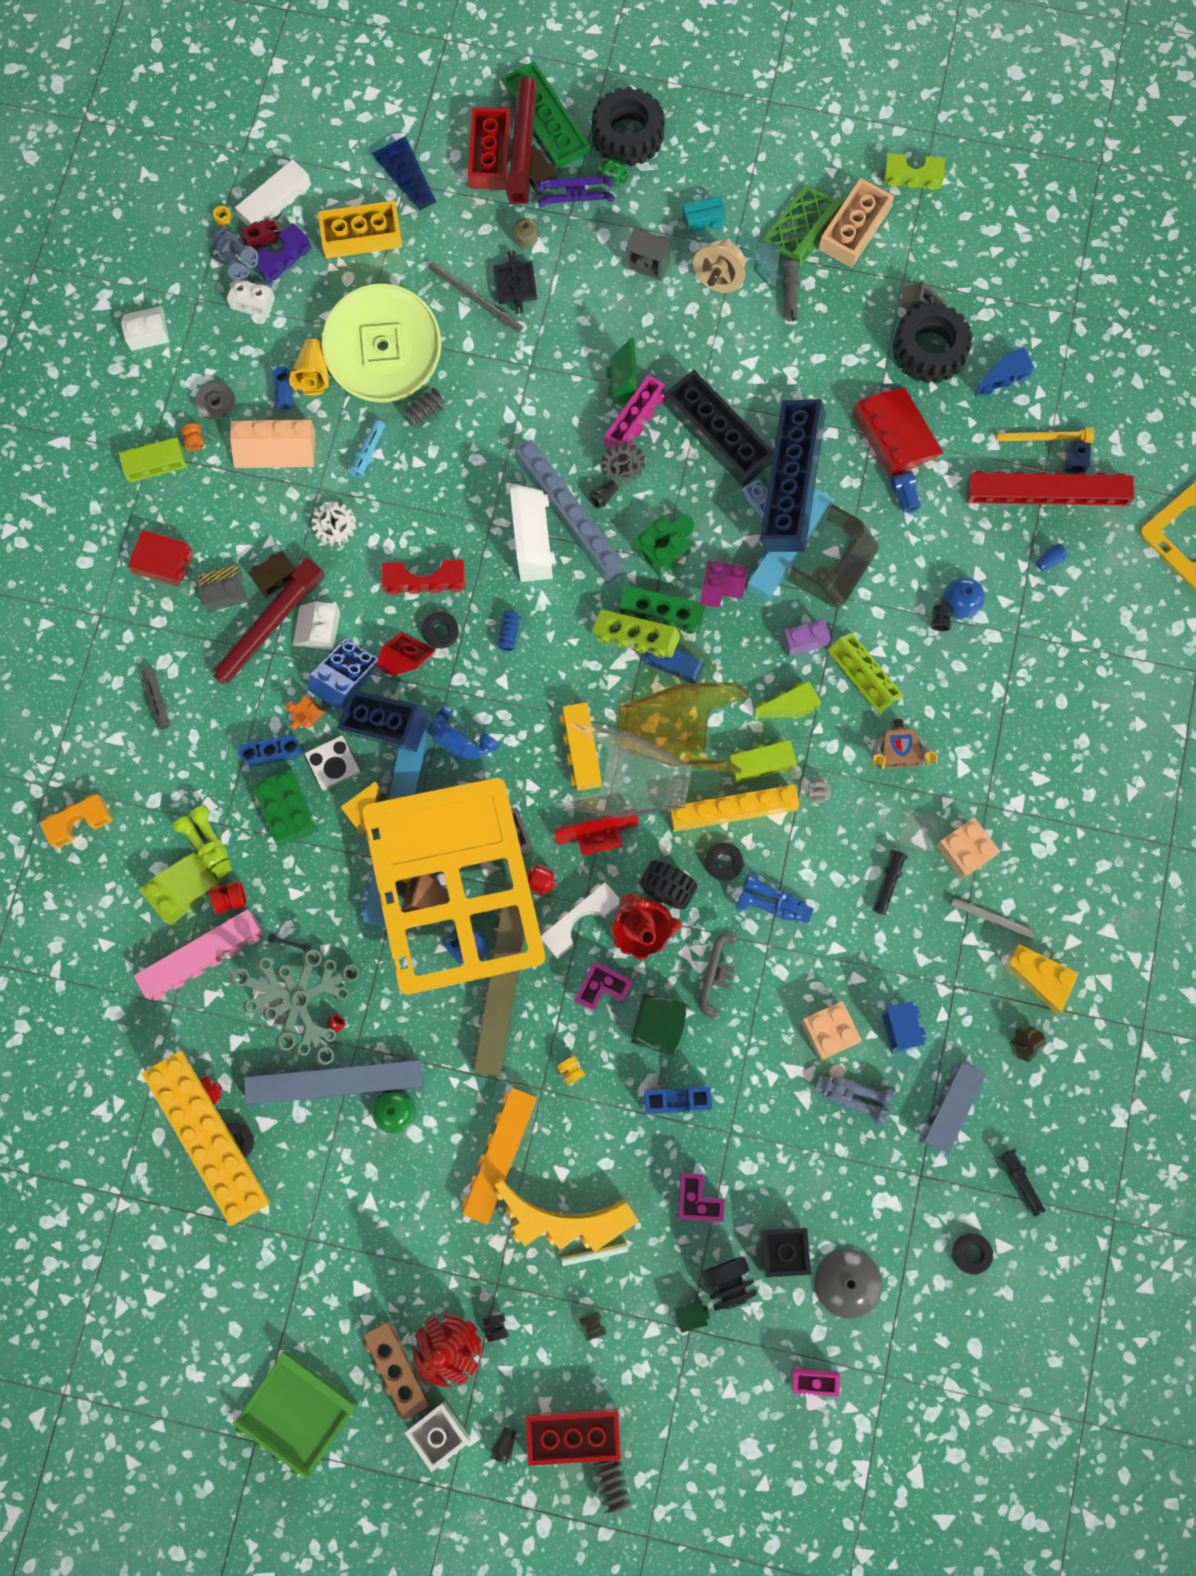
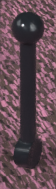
[268,934,311,952]

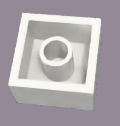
[405,1401,471,1472]

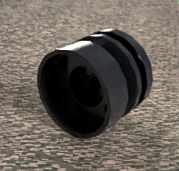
[701,1256,759,1311]

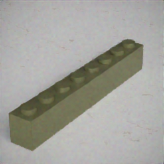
[471,906,525,1077]

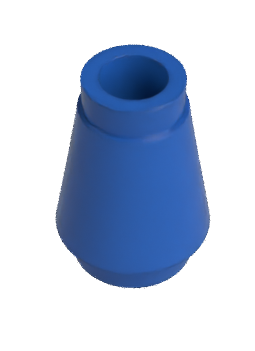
[1036,543,1068,572]

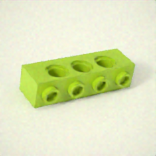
[592,609,680,658]

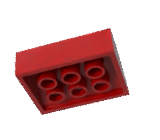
[852,388,943,478]

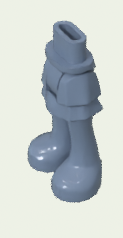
[213,226,258,280]
[815,1075,895,1128]

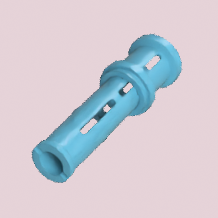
[348,420,386,479]

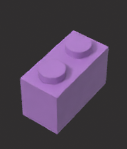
[783,620,831,657]

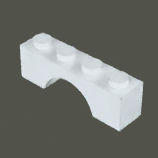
[541,882,619,959]

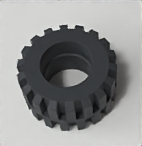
[639,860,698,909]

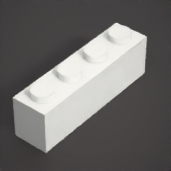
[235,159,311,226]

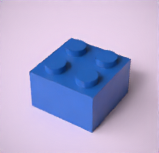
[881,1001,926,1054]

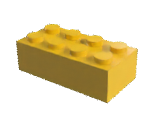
[318,200,403,259]

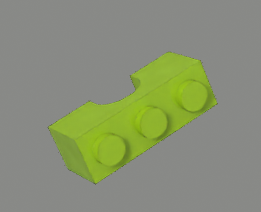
[883,153,945,190]

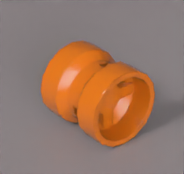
[181,424,204,451]

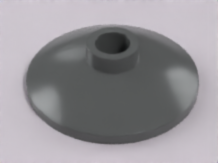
[195,382,235,420]

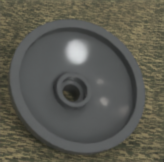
[815,1249,882,1319]

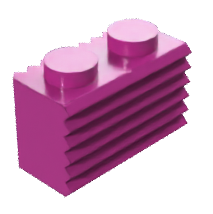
[790,1368,840,1397]

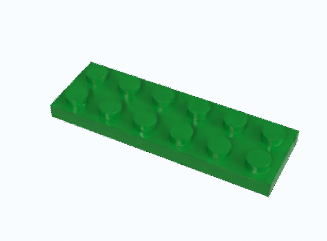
[501,61,591,169]

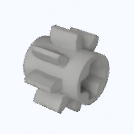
[808,777,831,803]

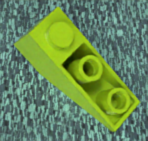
[753,681,822,718]

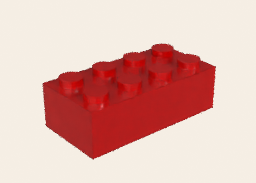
[468,107,512,190]
[526,1408,621,1466]

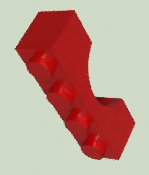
[382,559,466,595]

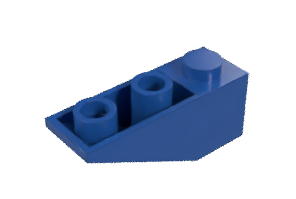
[975,347,1034,397]

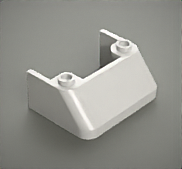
[509,485,556,582]

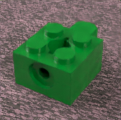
[633,514,694,577]

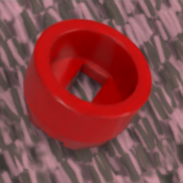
[326,1014,346,1033]

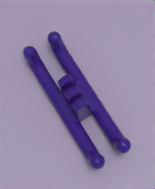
[537,176,615,207]

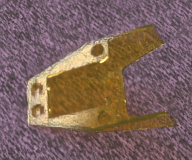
[615,682,749,773]

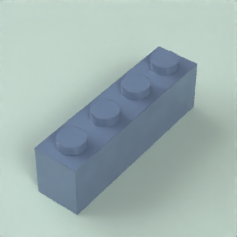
[920,1062,986,1155]

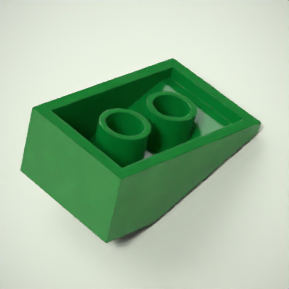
[606,338,637,404]

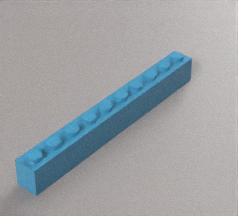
[361,721,431,928]

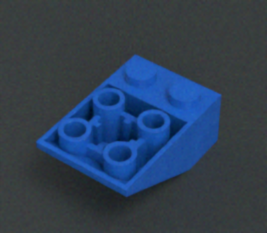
[308,639,378,711]

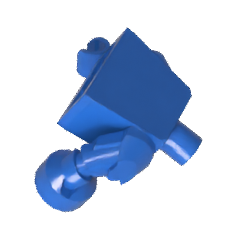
[429,704,501,761]

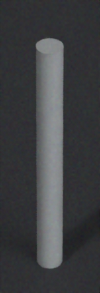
[950,897,1034,938]

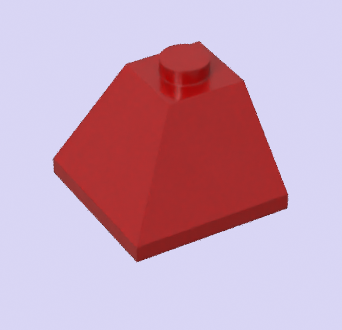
[376,631,436,676]

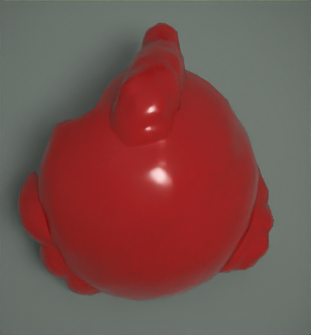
[611,893,682,960]

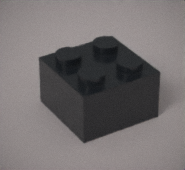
[760,1228,811,1277]

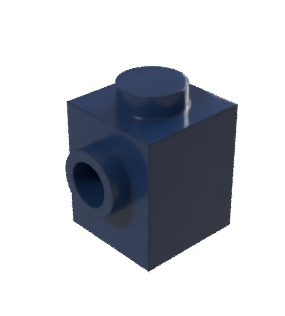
[1065,440,1091,473]

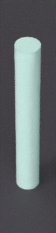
[561,1243,628,1266]

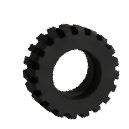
[592,87,665,166]
[892,302,973,383]

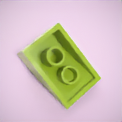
[139,852,221,926]

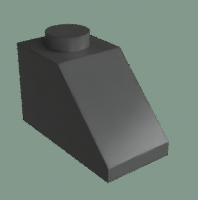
[901,282,945,311]

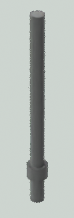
[428,262,523,333]

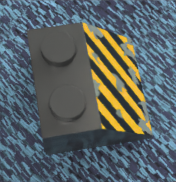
[198,564,248,613]

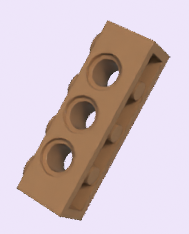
[363,1321,431,1420]

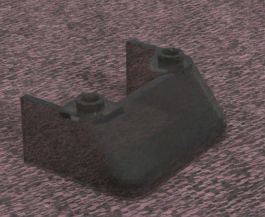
[788,504,878,608]

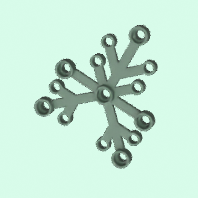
[229,949,359,1065]

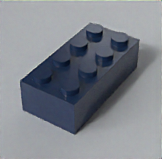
[337,689,430,752]

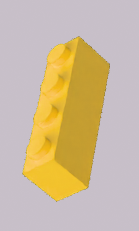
[560,702,602,791]

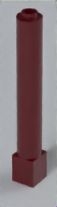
[506,77,537,204]
[212,557,325,684]

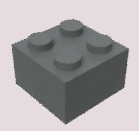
[625,228,671,281]

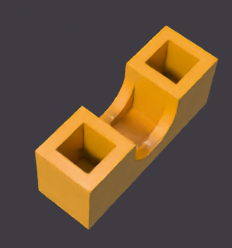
[40,794,113,849]

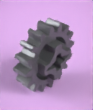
[602,442,645,483]

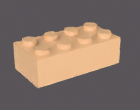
[819,178,894,268]

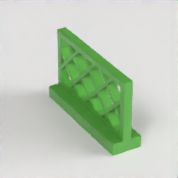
[761,185,844,268]

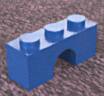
[644,1087,712,1115]

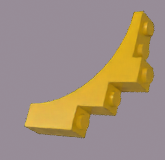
[493,1176,638,1252]

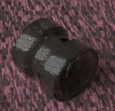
[579,1311,607,1341]

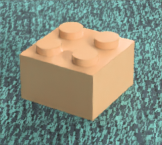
[936,817,1000,880]
[801,1001,862,1061]

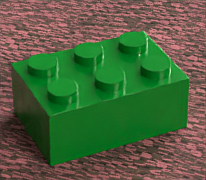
[253,769,318,847]

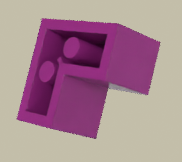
[700,561,748,608]
[574,961,633,1013]
[678,1173,725,1222]

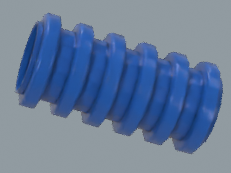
[497,611,521,651]

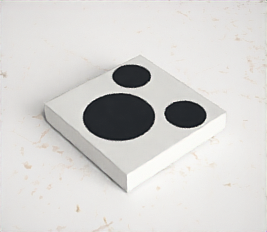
[305,735,361,791]

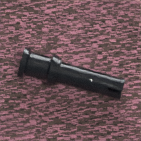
[873,850,908,915]
[998,1148,1046,1217]

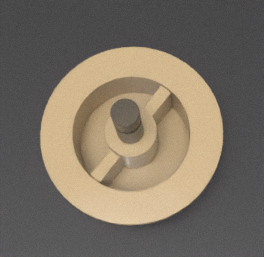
[693,239,746,293]

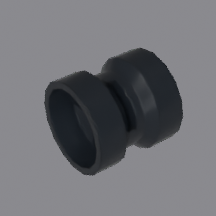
[930,605,953,631]
[483,1314,509,1342]

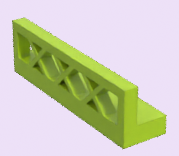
[827,633,904,713]

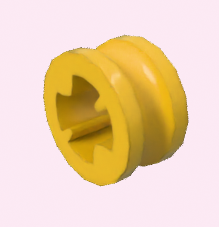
[213,206,232,226]

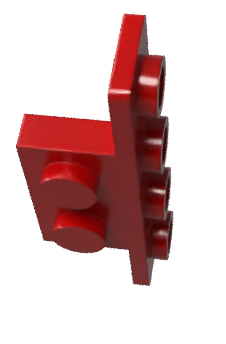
[554,810,639,856]

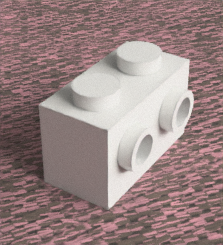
[227,279,275,319]

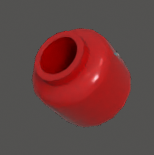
[526,864,557,895]

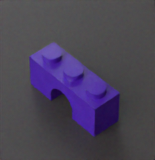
[253,223,311,284]

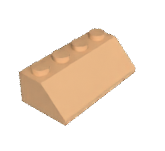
[230,420,315,468]

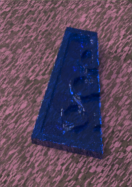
[371,136,436,211]

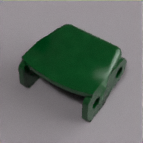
[630,994,690,1056]

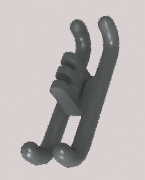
[699,932,738,1019]

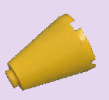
[289,338,329,396]

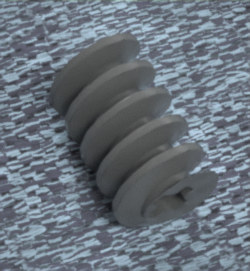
[401,387,445,429]
[593,1461,631,1513]

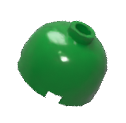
[372,1090,416,1134]

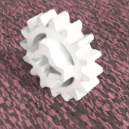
[312,502,357,547]

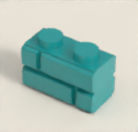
[682,196,726,233]

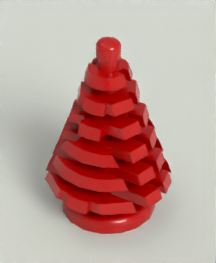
[412,1313,483,1388]

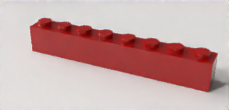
[967,471,1135,506]

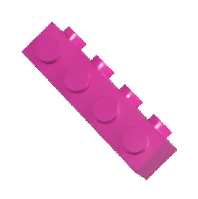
[604,375,665,450]

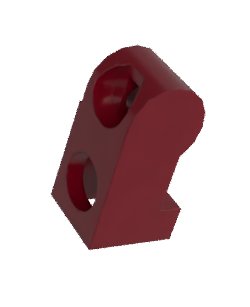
[241,219,281,251]

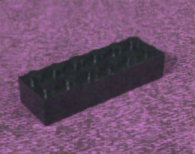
[663,369,774,487]

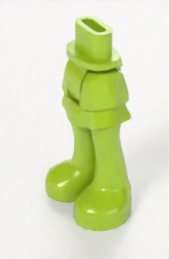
[171,805,233,880]

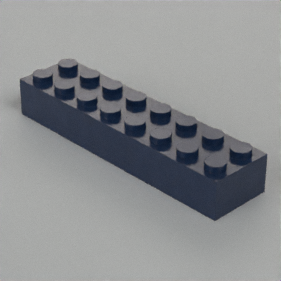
[760,399,826,552]

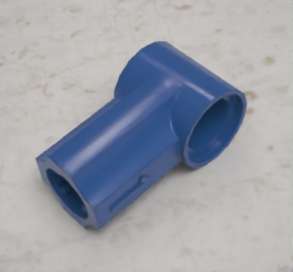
[272,366,293,410]
[890,471,921,513]

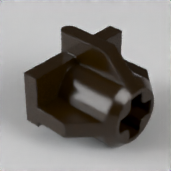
[1010,1026,1046,1062]

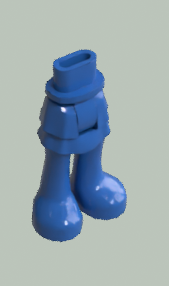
[736,871,814,924]

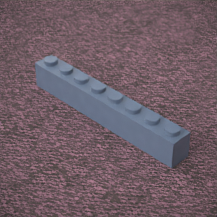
[515,439,624,583]
[244,1057,423,1105]

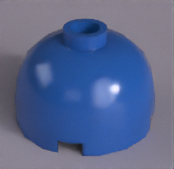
[942,577,985,619]
[445,928,488,964]

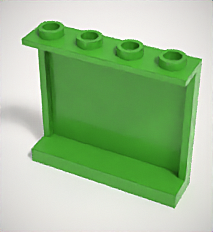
[232,1350,358,1479]

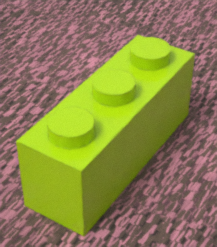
[119,437,187,483]
[728,739,797,784]

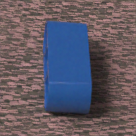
[642,640,705,684]
[239,736,302,766]

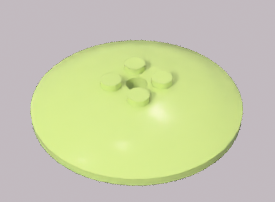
[322,284,441,403]

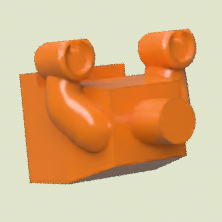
[285,695,325,730]

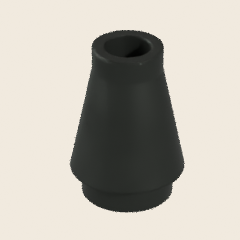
[589,480,618,508]
[490,1427,516,1465]

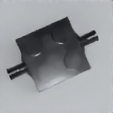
[494,250,537,314]

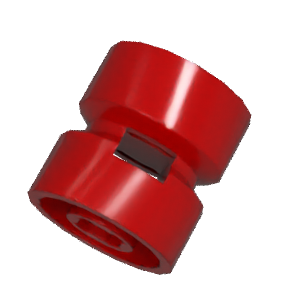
[209,880,247,914]

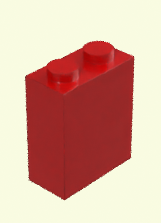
[128,530,193,587]

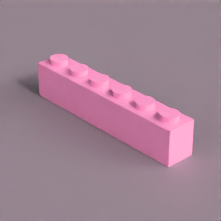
[134,909,264,1001]

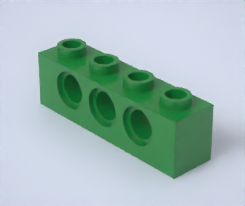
[620,585,706,634]

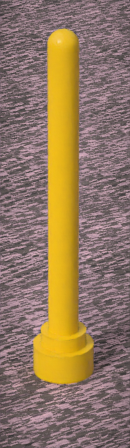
[995,427,1094,443]

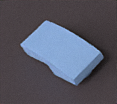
[741,478,768,519]

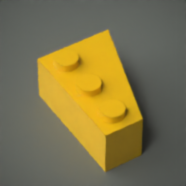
[1004,944,1079,1015]

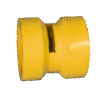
[556,1056,585,1086]

